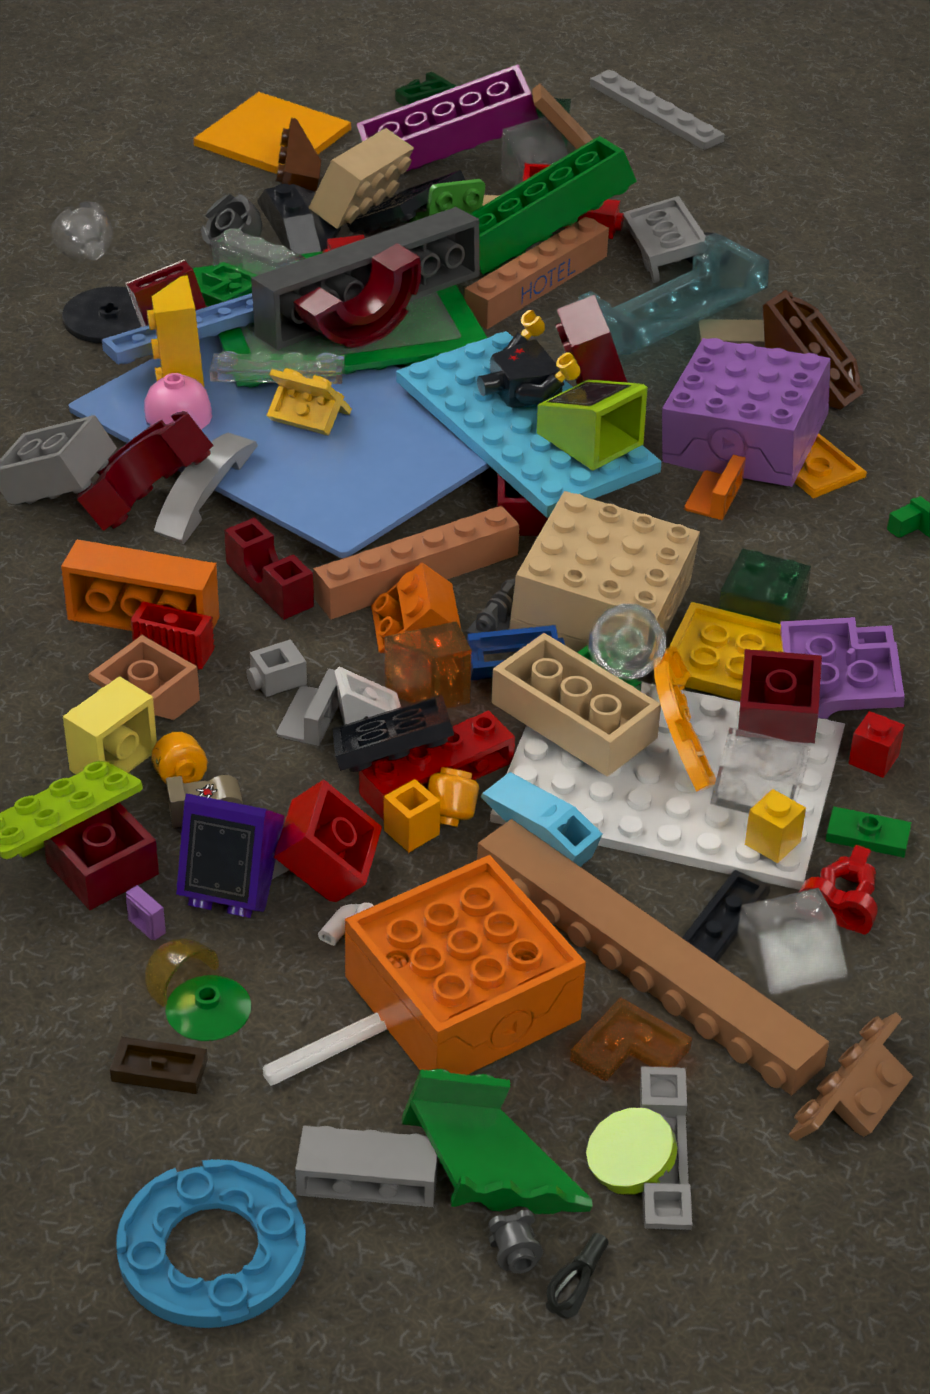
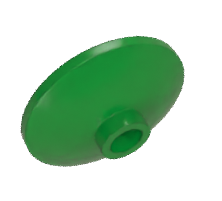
[165,975,251,1041]

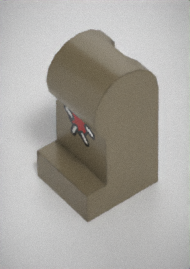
[166,775,243,828]

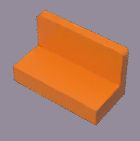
[684,454,746,520]

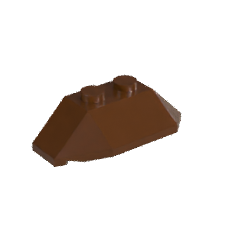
[763,290,864,410]

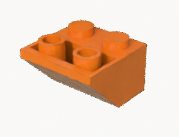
[371,562,461,653]

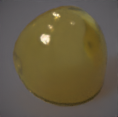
[145,938,219,1007]

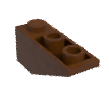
[276,118,321,192]

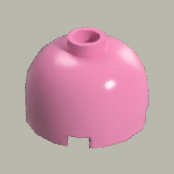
[144,373,212,430]

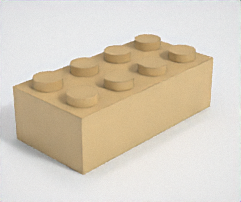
[309,128,414,229]
[492,633,661,777]

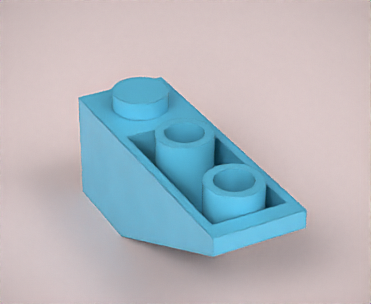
[481,772,603,867]

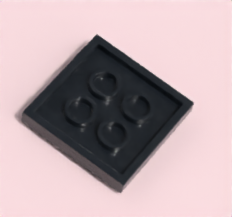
[347,170,465,234]
[333,694,454,772]

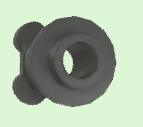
[488,1210,543,1274]

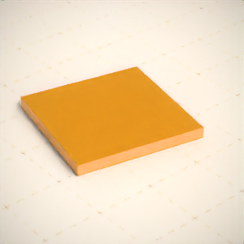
[194,92,351,174]

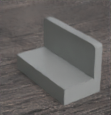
[277,669,339,746]

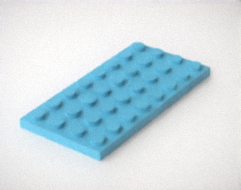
[396,331,661,517]

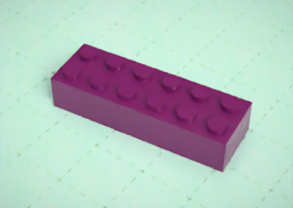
[357,64,540,171]

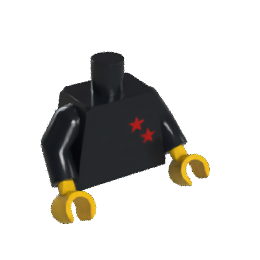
[477,310,580,408]

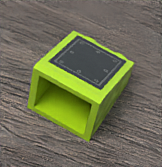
[537,379,648,471]

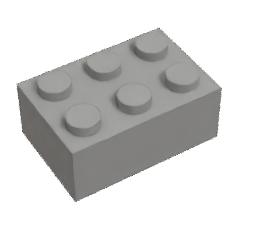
[0,415,117,505]

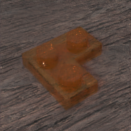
[570,997,692,1082]

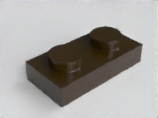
[110,1037,208,1094]

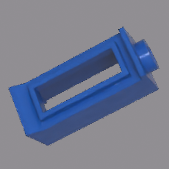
[464,625,565,681]

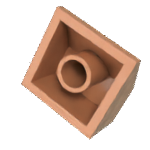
[89,635,200,720]

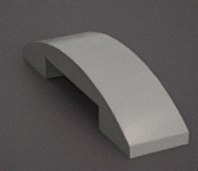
[154,433,258,544]
[640,1067,692,1230]

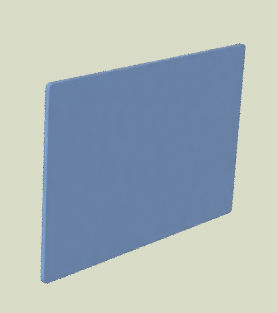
[69,336,490,558]

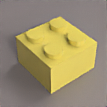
[63,676,157,774]

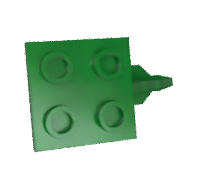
[402,1069,592,1214]

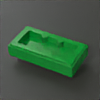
[825,806,912,858]

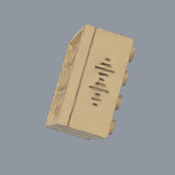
[509,491,700,671]

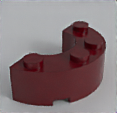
[293,243,421,347]
[77,411,214,531]

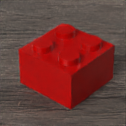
[274,779,382,902]

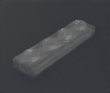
[209,351,345,384]

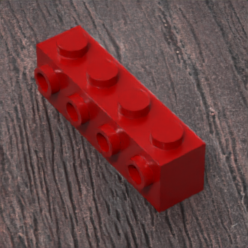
[359,710,515,821]

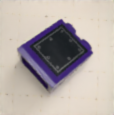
[176,793,285,918]

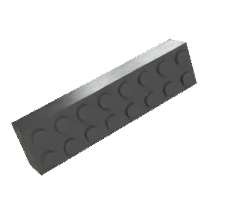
[251,207,480,350]

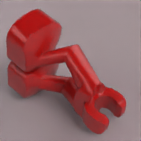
[795,845,878,935]

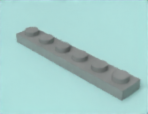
[590,70,725,150]

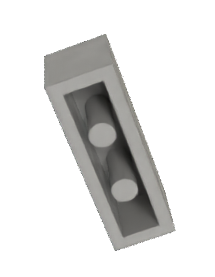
[295,1126,439,1207]

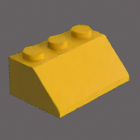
[147,275,205,388]

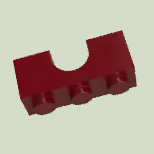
[224,517,314,620]

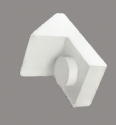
[335,667,401,725]

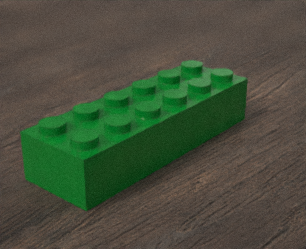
[470,136,637,274]

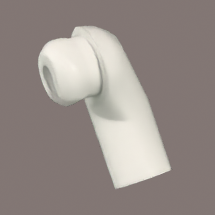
[318,902,374,946]

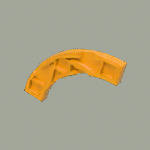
[654,646,717,792]

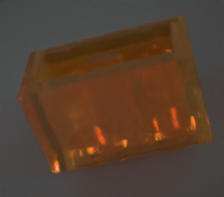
[385,621,472,709]

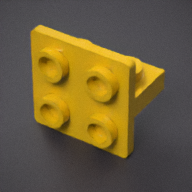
[266,368,352,436]

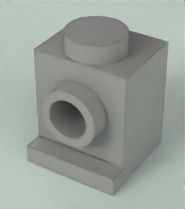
[246,639,307,697]

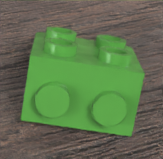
[410,179,486,223]

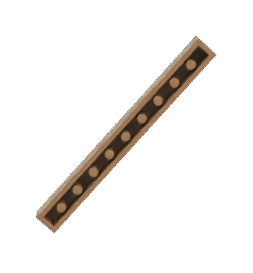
[477,819,829,1096]

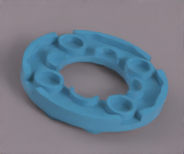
[116,1160,306,1328]

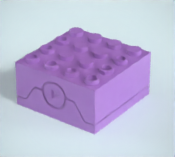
[662,338,830,487]

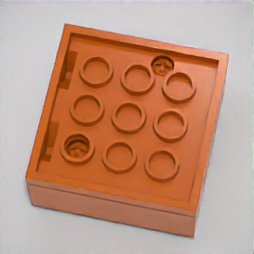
[345,855,586,1075]

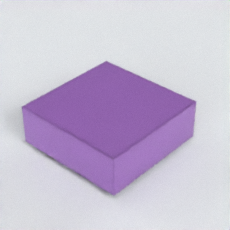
[126,885,166,940]

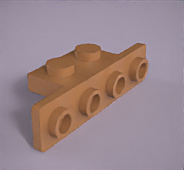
[789,1012,913,1141]

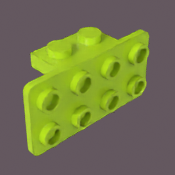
[0,761,143,859]

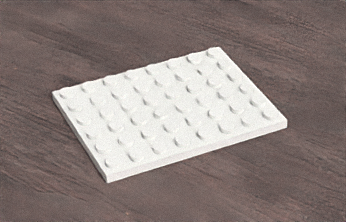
[490,681,845,890]

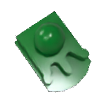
[887,496,930,538]

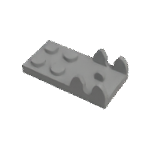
[623,196,712,283]

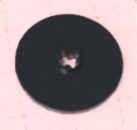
[62,286,141,344]

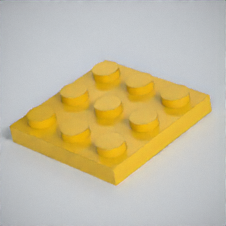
[669,602,783,701]

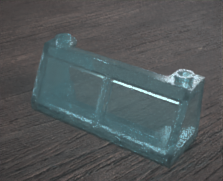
[579,233,769,355]

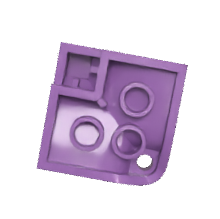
[781,617,905,719]

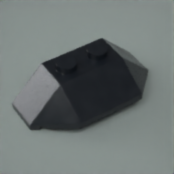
[257,184,341,256]

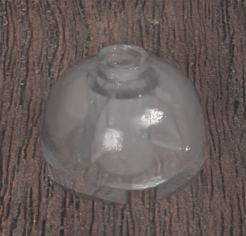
[51,201,113,261]
[588,603,666,681]

